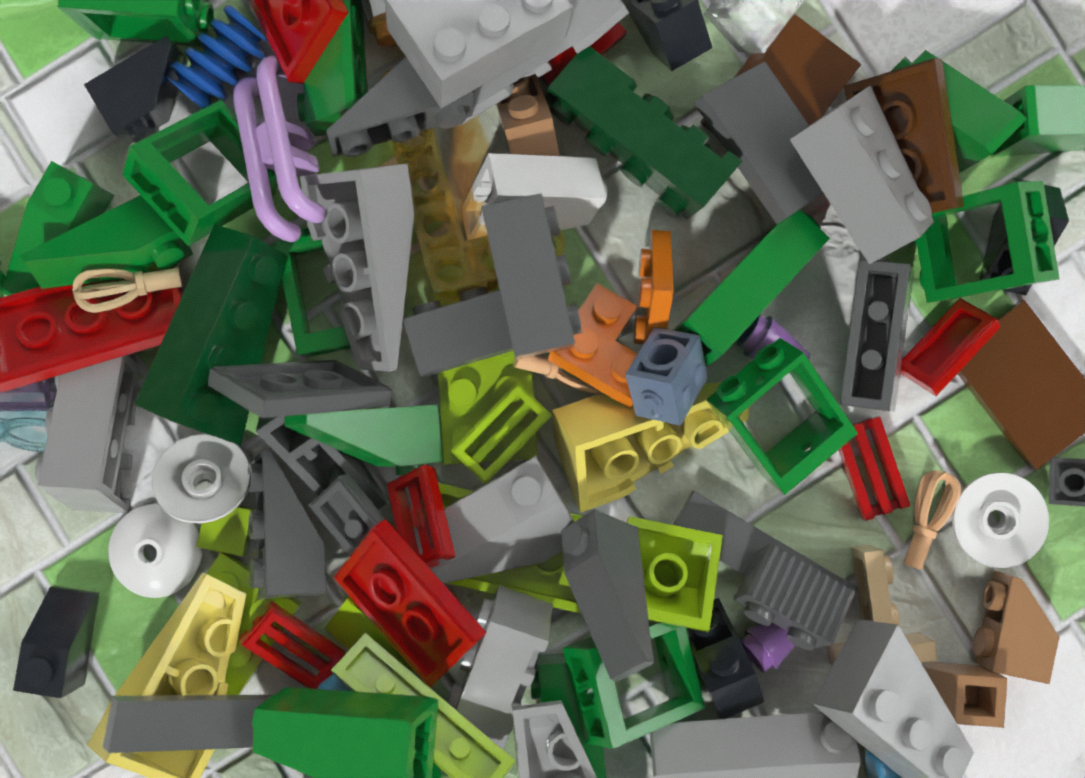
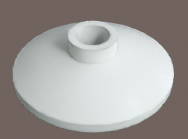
[152,434,250,523]
[952,473,1049,568]
[108,504,203,598]

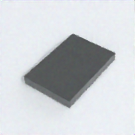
[694,62,824,224]
[208,360,392,418]

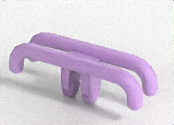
[233,55,326,242]

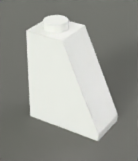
[461,153,607,248]

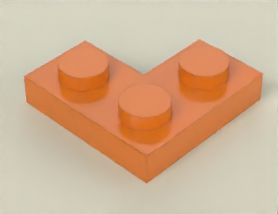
[634,230,674,347]
[548,283,638,409]

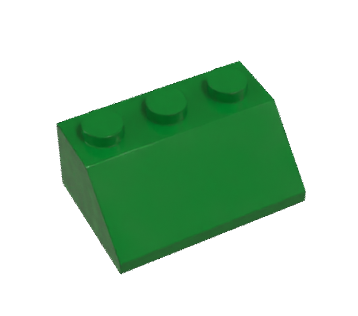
[297,0,368,136]

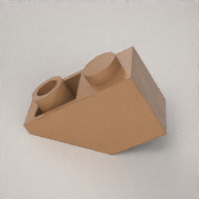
[496,74,560,156]
[973,570,1059,684]
[921,662,1007,728]

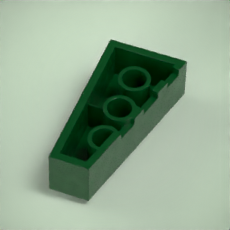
[546,46,743,219]
[134,224,286,446]

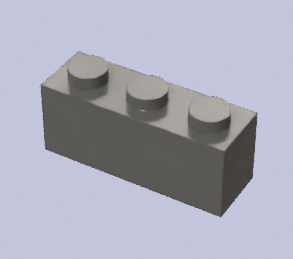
[481,193,582,360]
[840,260,914,412]
[403,286,513,377]

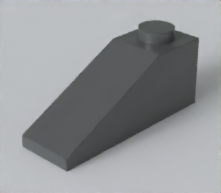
[256,412,387,509]
[562,509,654,682]

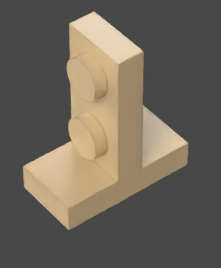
[827,545,938,666]

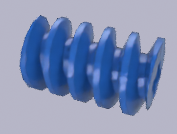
[167,5,269,109]

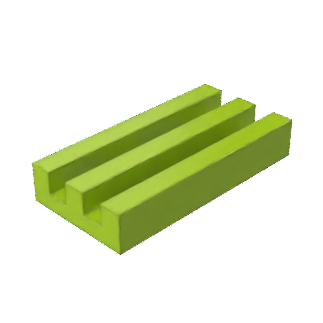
[451,382,552,484]

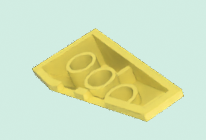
[552,382,749,513]
[87,573,246,778]

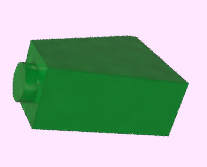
[890,50,1027,173]

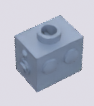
[625,327,708,426]

